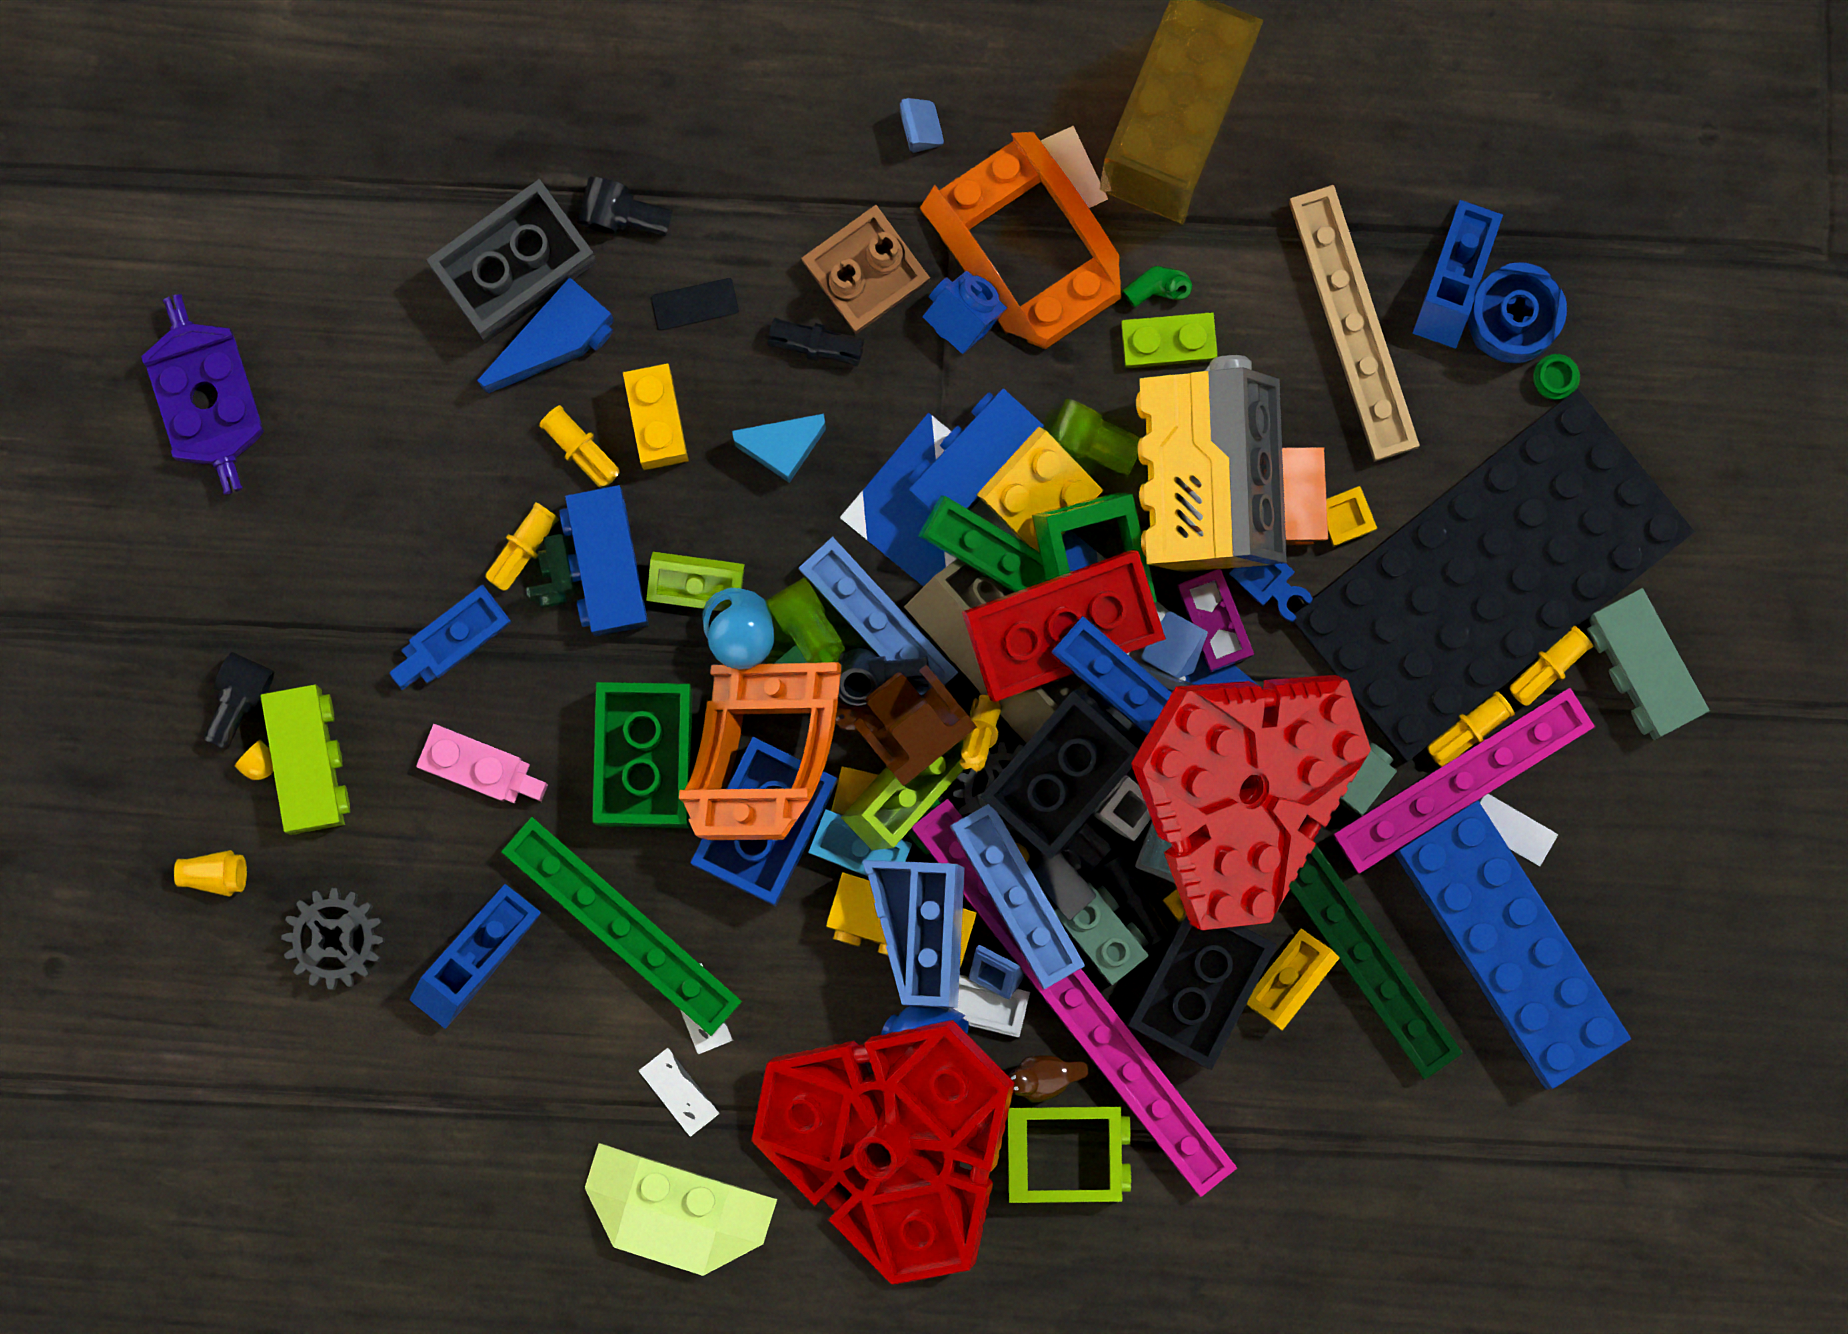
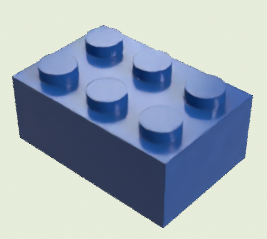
[690,737,838,907]

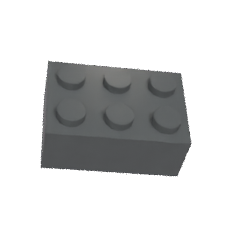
[426,179,597,343]

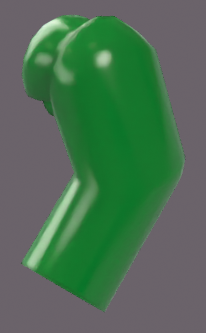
[1121,266,1192,308]

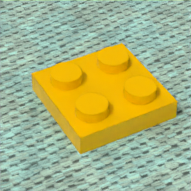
[976,427,1103,552]

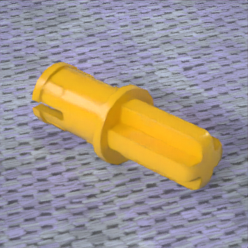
[539,405,620,488]
[485,502,560,591]
[1509,626,1593,706]
[1427,691,1515,767]
[959,695,1001,772]

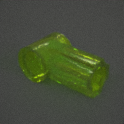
[1049,399,1141,477]
[765,577,845,663]

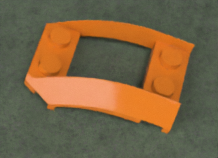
[920,132,1121,349]
[679,662,842,840]

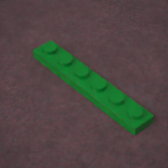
[501,817,742,1037]

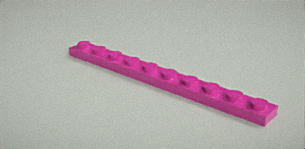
[911,799,1237,1197]

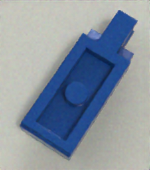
[389,585,512,690]

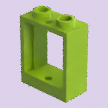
[1007,1107,1131,1203]

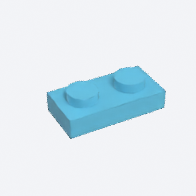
[808,809,912,877]

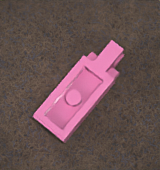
[416,724,548,803]

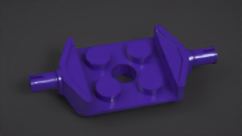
[141,294,264,495]

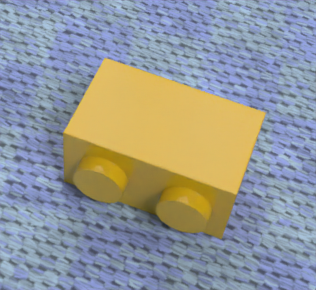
[623,363,689,470]

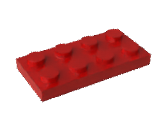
[962,550,1166,702]

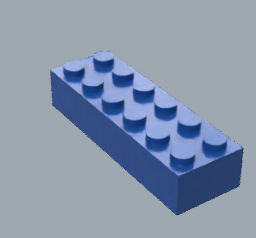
[1394,801,1631,1090]

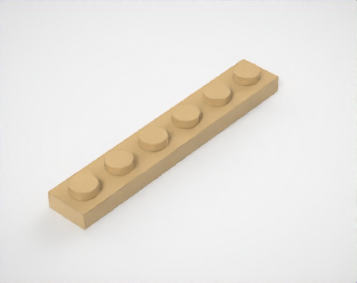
[1289,185,1420,462]

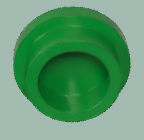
[1533,354,1580,400]

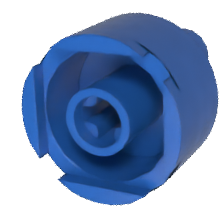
[1468,263,1567,363]

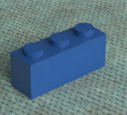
[908,388,1044,515]
[559,485,649,637]

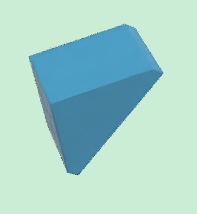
[732,414,826,483]

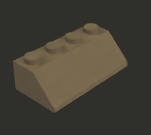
[904,559,1092,744]

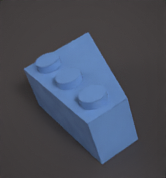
[862,860,965,1008]

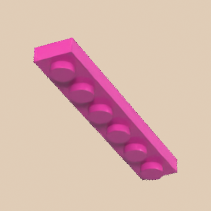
[1333,688,1595,875]

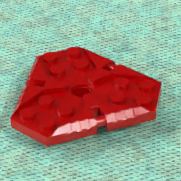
[1131,675,1371,930]
[751,1020,1015,1285]

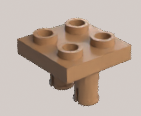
[801,205,930,334]

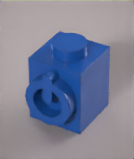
[923,271,1007,354]

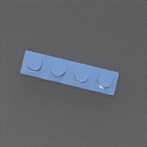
[799,537,958,695]
[950,804,1085,990]

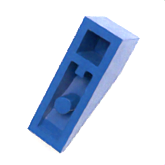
[1413,200,1503,349]
[477,277,614,394]
[409,884,541,1029]

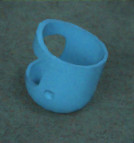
[702,588,774,670]

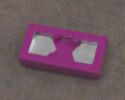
[1176,568,1254,673]

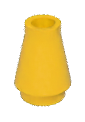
[174,850,247,897]

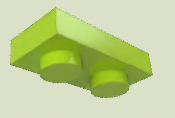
[1121,312,1218,369]
[646,552,745,611]

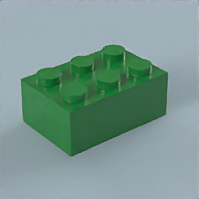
[593,682,693,828]

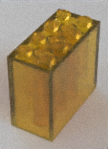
[1099,0,1264,224]

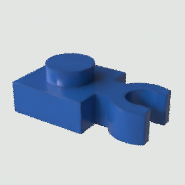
[1229,563,1313,623]

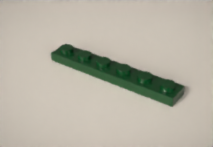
[1289,845,1463,1080]

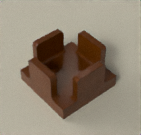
[853,665,977,786]

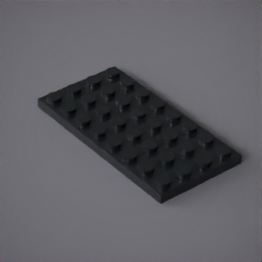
[1293,389,1695,763]

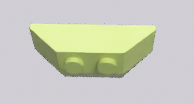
[585,1143,777,1276]

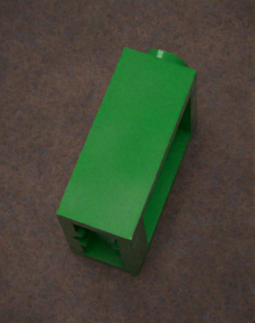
[1032,492,1157,603]

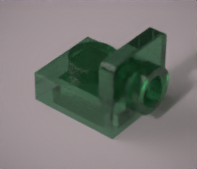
[525,534,577,607]

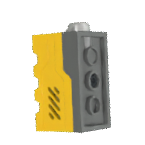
[1136,355,1287,572]

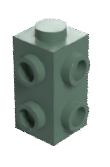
[1054,883,1149,987]

